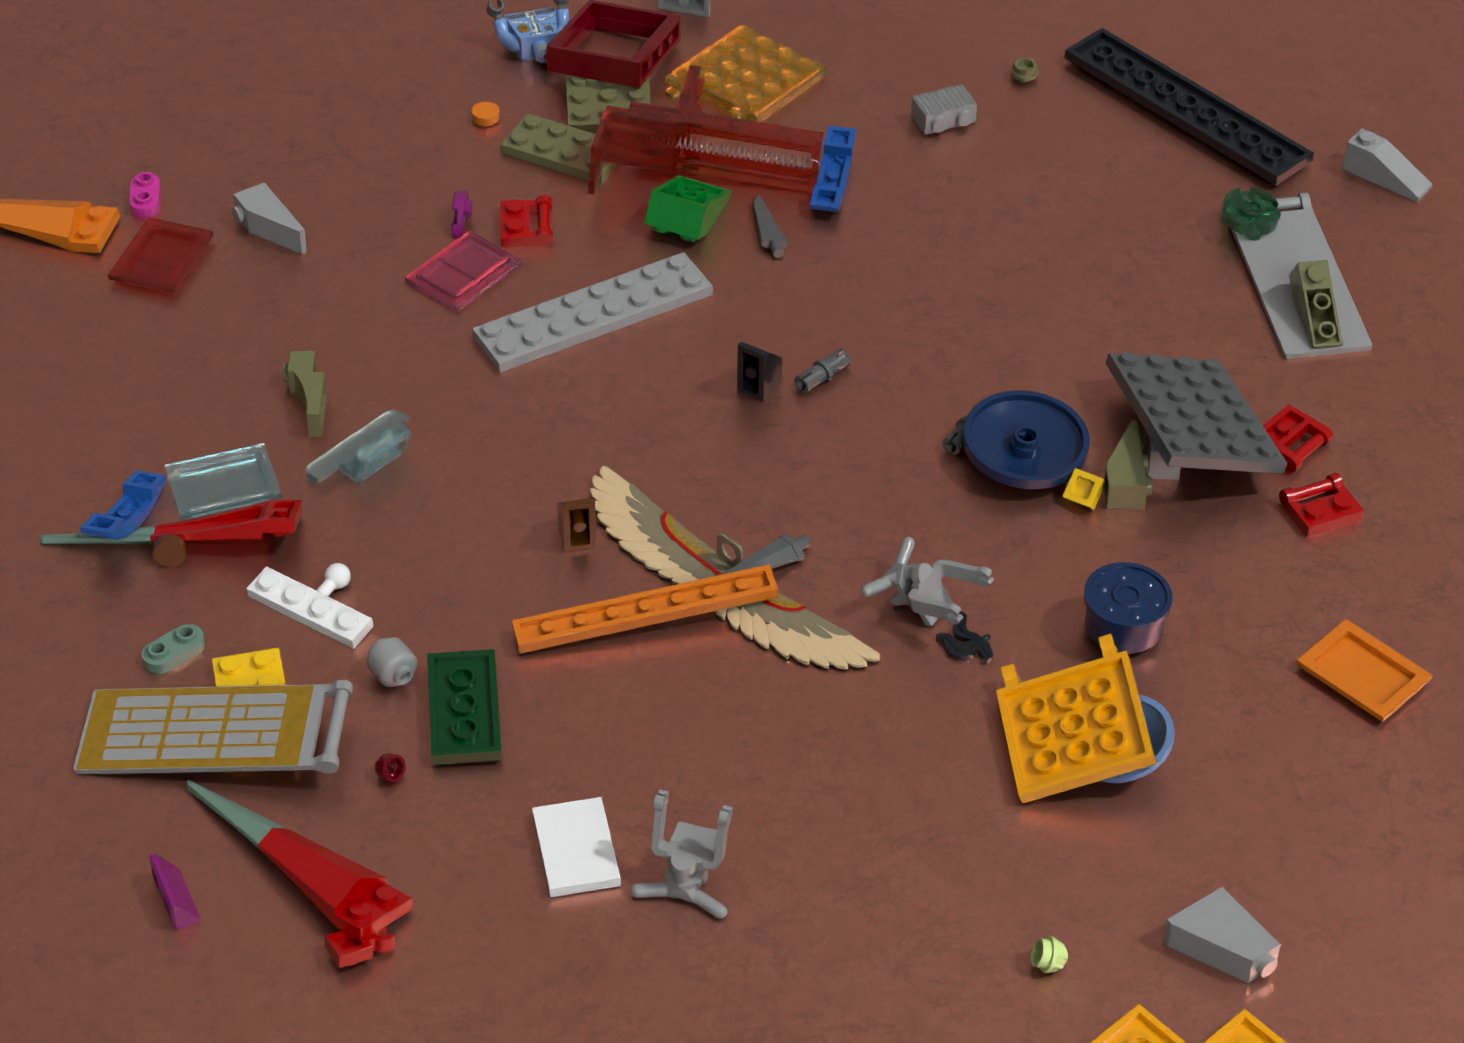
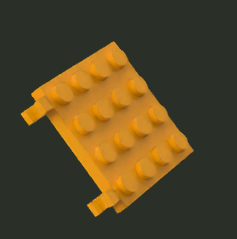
[996,634,1157,804]

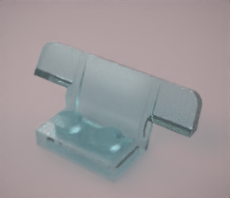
[305,410,412,484]

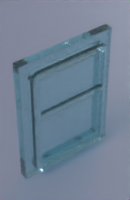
[165,443,282,520]

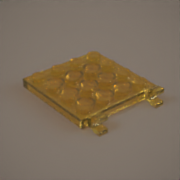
[665,24,827,133]

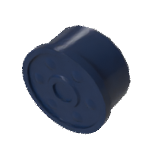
[1084,562,1173,654]

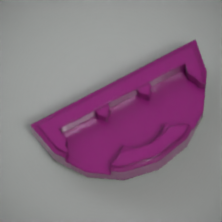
[451,191,472,238]

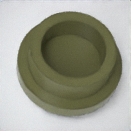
[1011,57,1039,82]

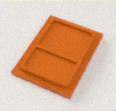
[1296,619,1433,722]

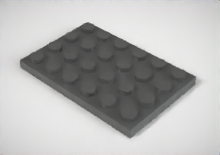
[1106,352,1287,474]

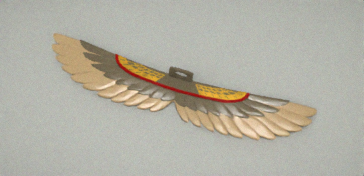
[590,466,880,670]

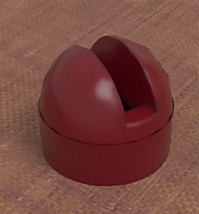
[375,753,406,782]

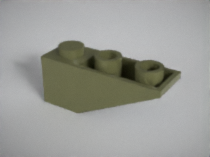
[1289,260,1343,349]
[1104,420,1152,509]

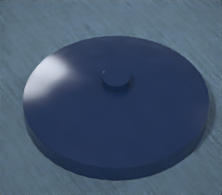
[963,390,1090,489]

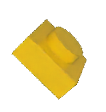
[1062,468,1107,510]

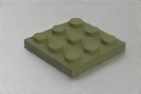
[566,75,652,133]

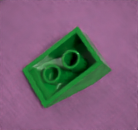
[644,175,732,242]

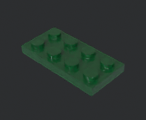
[427,649,502,765]

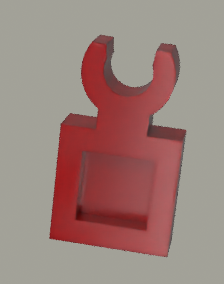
[325,925,394,968]

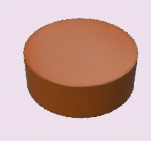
[472,101,500,127]

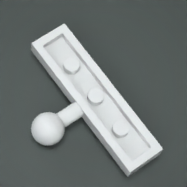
[246,563,374,649]

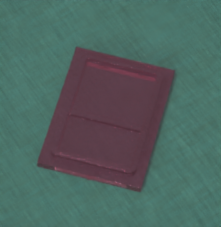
[405,230,522,312]

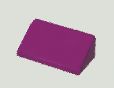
[149,854,201,930]

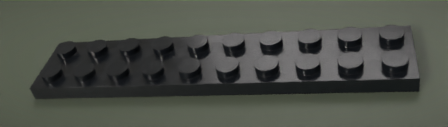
[1065,28,1314,186]

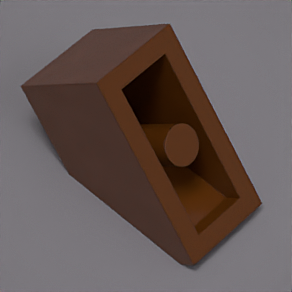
[557,498,597,552]

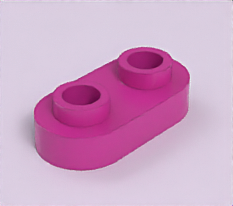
[129,172,161,218]

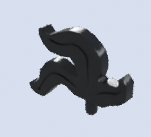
[936,611,993,665]

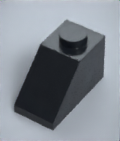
[737,342,783,402]

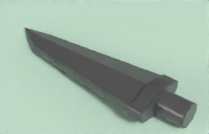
[752,194,789,258]
[721,533,811,575]

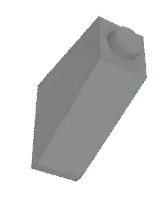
[1163,887,1281,983]

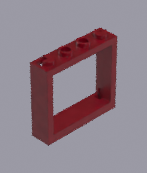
[544,0,681,88]

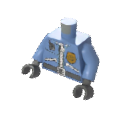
[486,0,570,63]

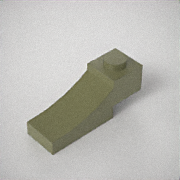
[283,351,327,437]

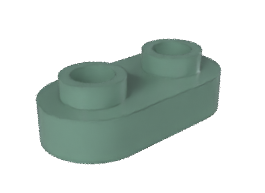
[142,624,205,674]

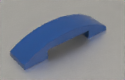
[810,125,856,212]
[80,470,166,540]

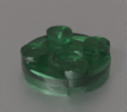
[1220,187,1281,241]

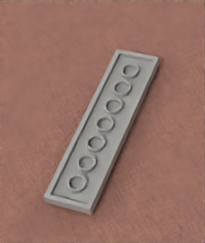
[472,252,713,373]

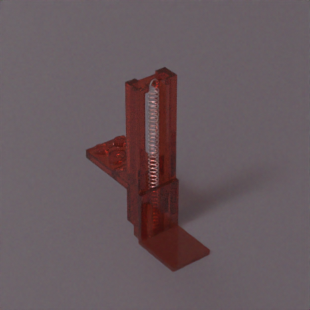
[588,65,824,195]

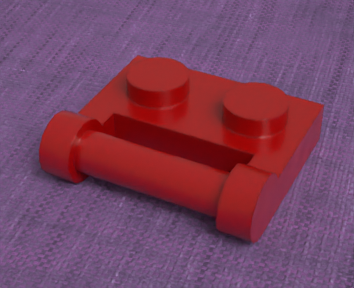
[500,195,553,247]
[1263,404,1333,472]
[1279,473,1364,537]

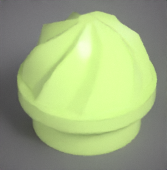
[1031,936,1068,973]

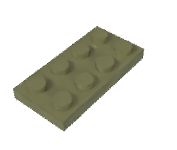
[501,113,628,185]

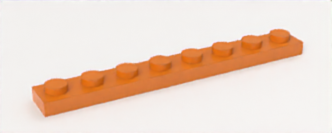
[512,564,778,654]

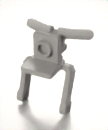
[861,537,994,626]
[631,789,733,919]

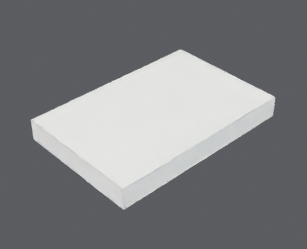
[532,797,621,898]

